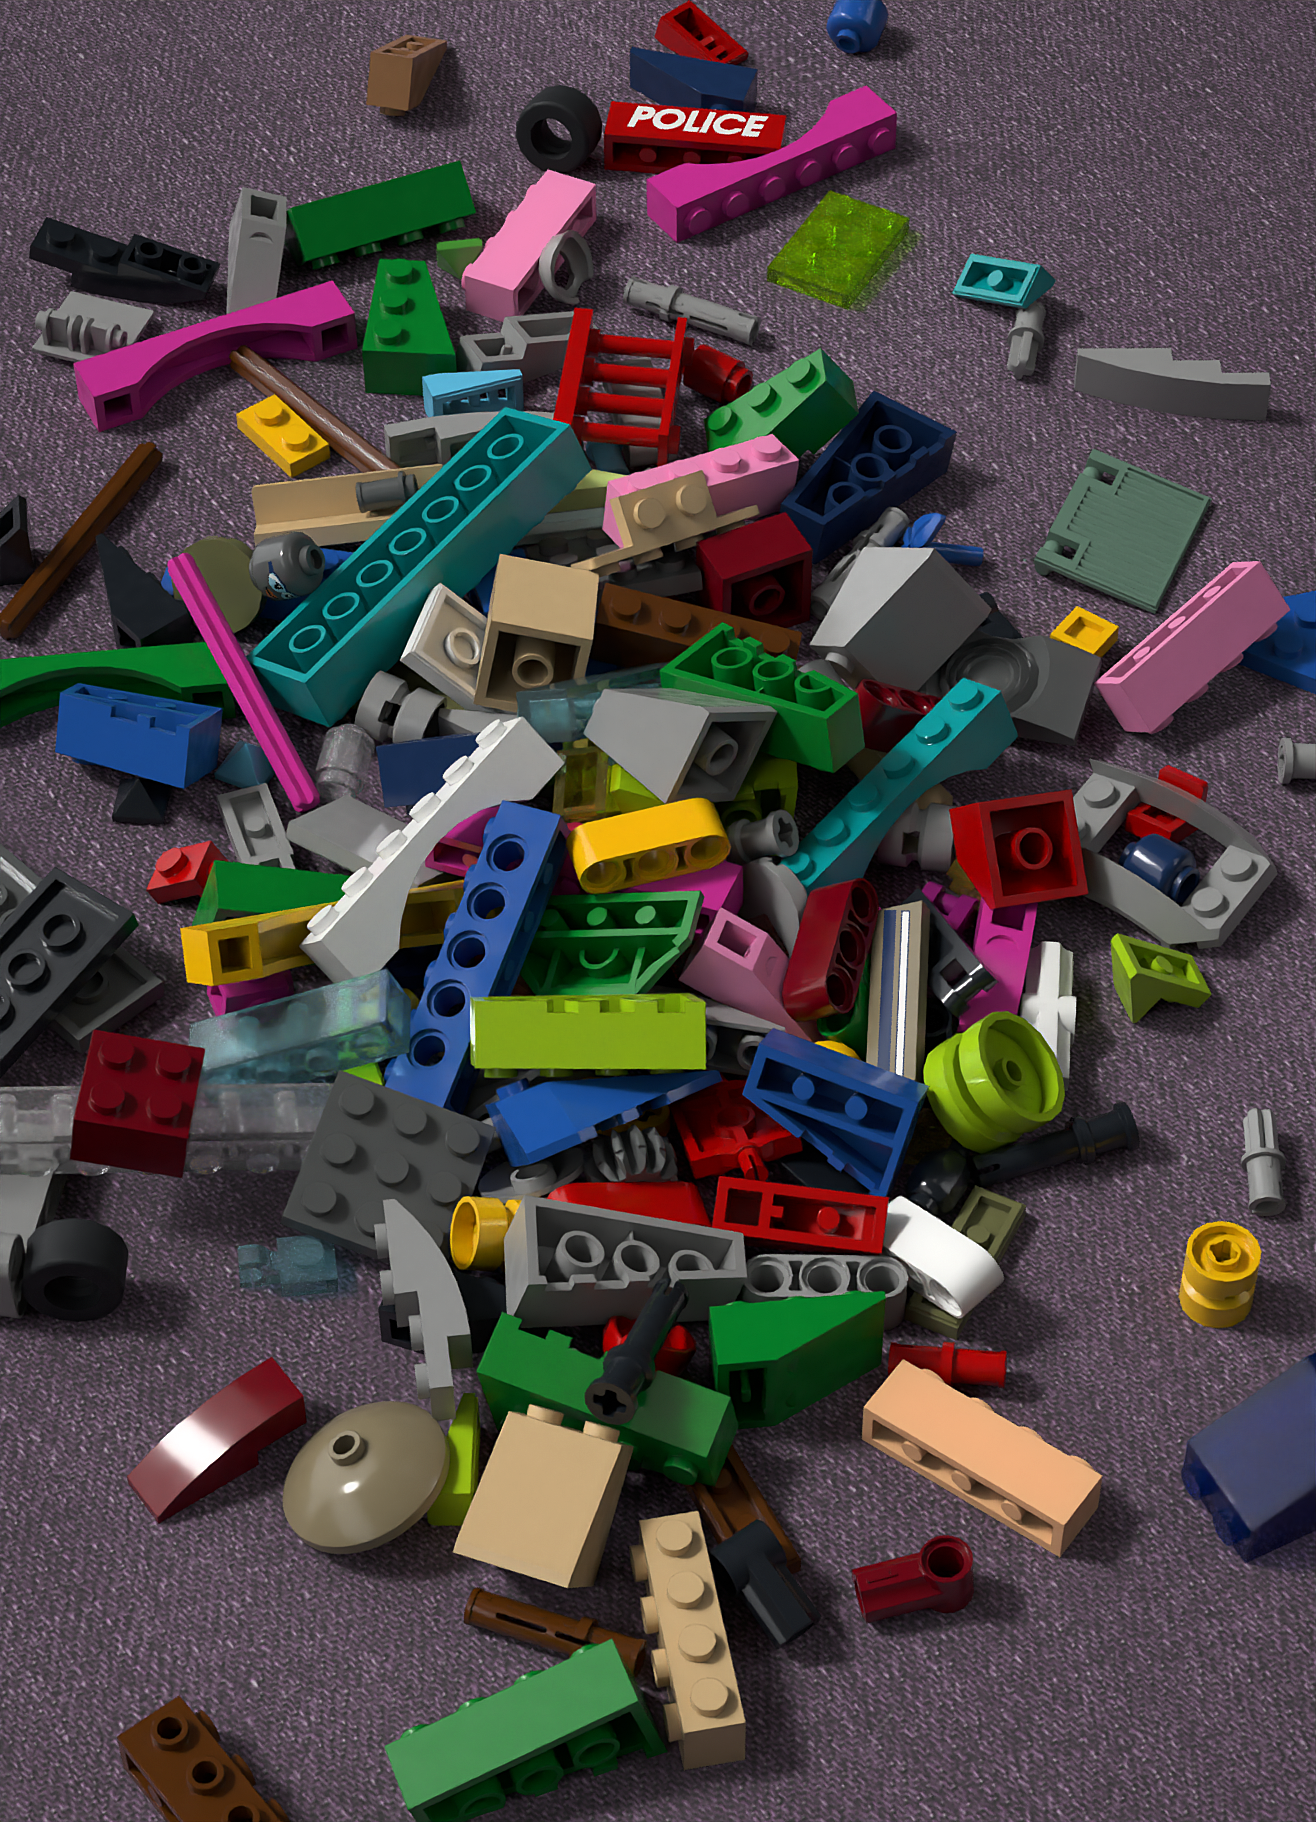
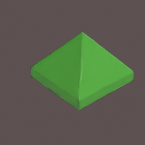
[436,238,483,280]

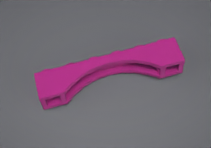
[647,86,897,243]
[73,280,358,432]

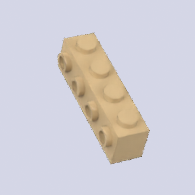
[629,1511,746,1770]

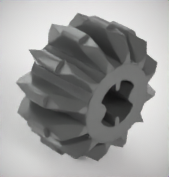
[583,1124,678,1183]

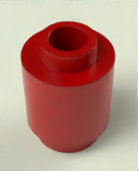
[682,344,753,405]

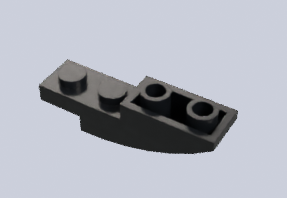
[29,217,220,303]

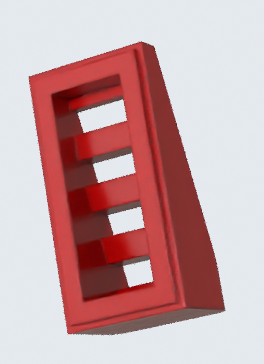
[654,0,749,65]

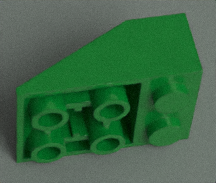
[709,1291,886,1429]

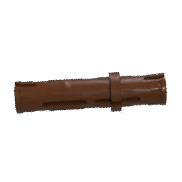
[464,1587,648,1678]

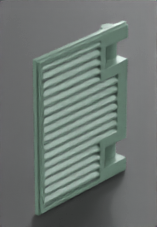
[1033,449,1212,614]

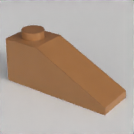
[366,35,447,116]

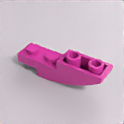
[957,896,1038,1033]

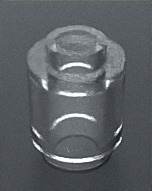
[314,724,375,801]

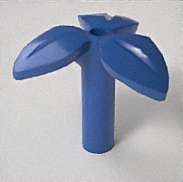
[901,513,984,567]

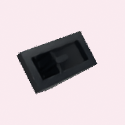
[0,495,36,586]

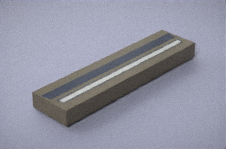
[866,900,930,1084]

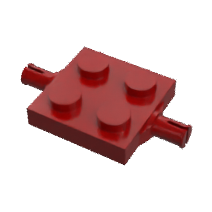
[668,1069,803,1181]

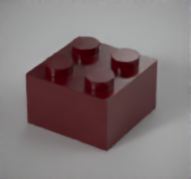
[696,512,813,628]
[69,1029,206,1178]

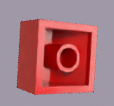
[949,789,1088,909]

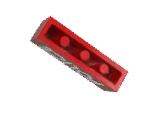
[604,101,786,174]

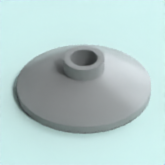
[478,1147,584,1204]

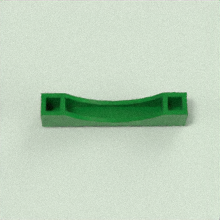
[0,642,236,728]

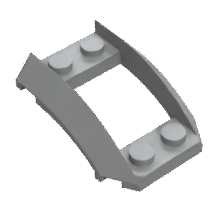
[1073,759,1278,949]

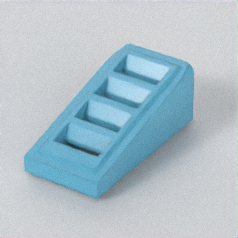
[422,369,524,417]

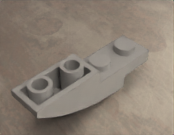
[374,1199,473,1421]

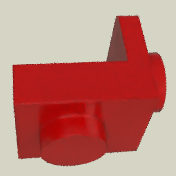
[1125,765,1209,844]
[146,841,229,904]

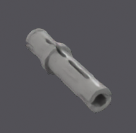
[623,275,761,345]
[810,507,910,620]

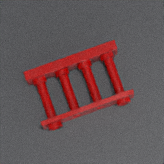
[553,308,695,467]

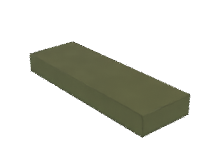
[904,1185,1026,1341]

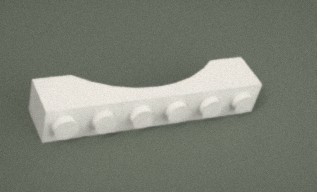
[299,716,565,992]

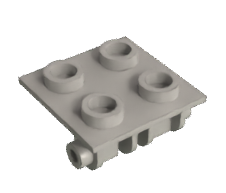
[32,291,155,362]

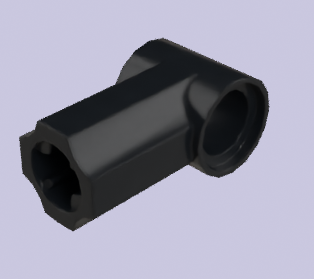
[708,1519,822,1650]

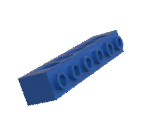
[384,800,571,1115]

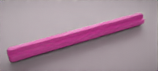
[167,553,320,813]

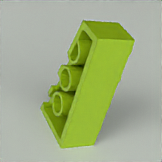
[470,993,706,1078]

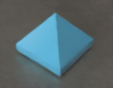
[215,740,275,789]

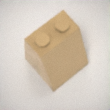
[473,554,599,719]
[453,1404,634,1588]

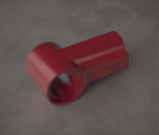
[852,1535,974,1624]

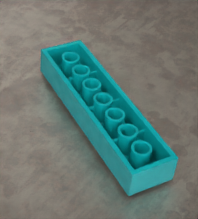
[246,407,592,727]

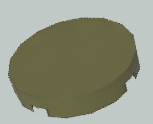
[171,536,268,633]

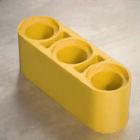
[566,798,731,894]

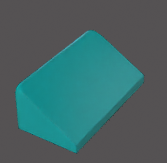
[952,254,1056,309]

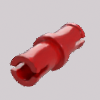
[888,1341,1007,1388]

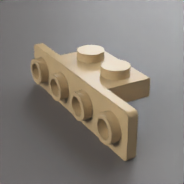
[570,470,760,577]

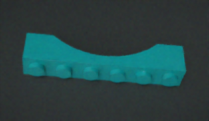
[778,678,1018,896]

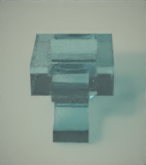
[237,1235,338,1297]

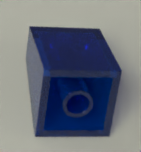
[1181,1353,1316,1564]

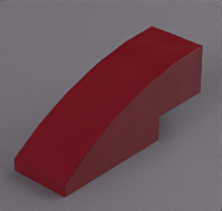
[127,1357,307,1524]

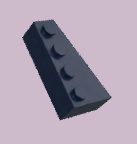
[779,391,957,565]

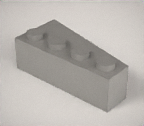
[504,1195,747,1328]

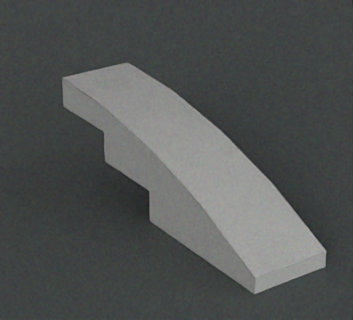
[1074,348,1271,421]
[384,411,584,468]

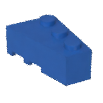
[55,683,223,789]
[742,1028,929,1197]

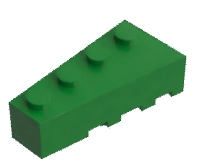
[476,1312,739,1487]

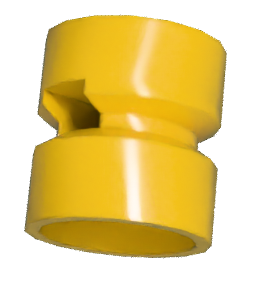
[450,1196,522,1272]
[1179,1221,1261,1329]

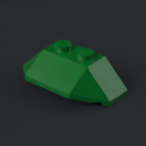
[519,891,705,996]

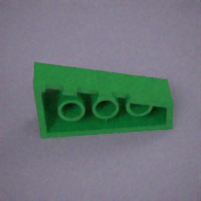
[659,622,865,773]
[384,1639,668,1822]

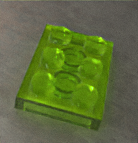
[767,190,910,310]

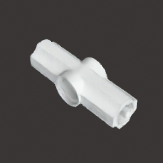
[1020,941,1076,1091]

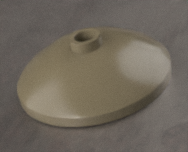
[282,1401,450,1554]

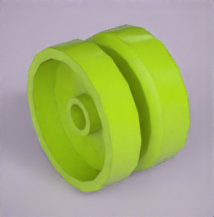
[923,1011,1065,1154]

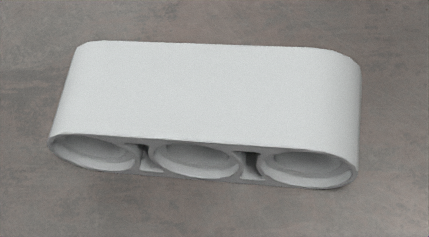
[873,1196,1004,1318]

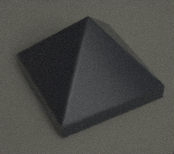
[112,778,172,825]

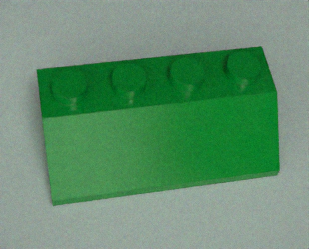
[284,160,476,270]

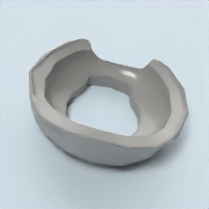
[538,230,594,305]

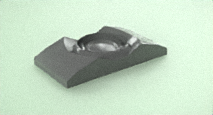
[917,629,1102,746]

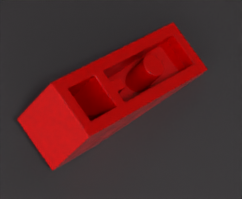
[712,1176,889,1255]

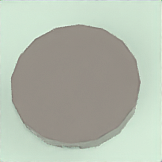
[737,857,808,959]

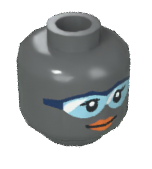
[249,532,325,601]

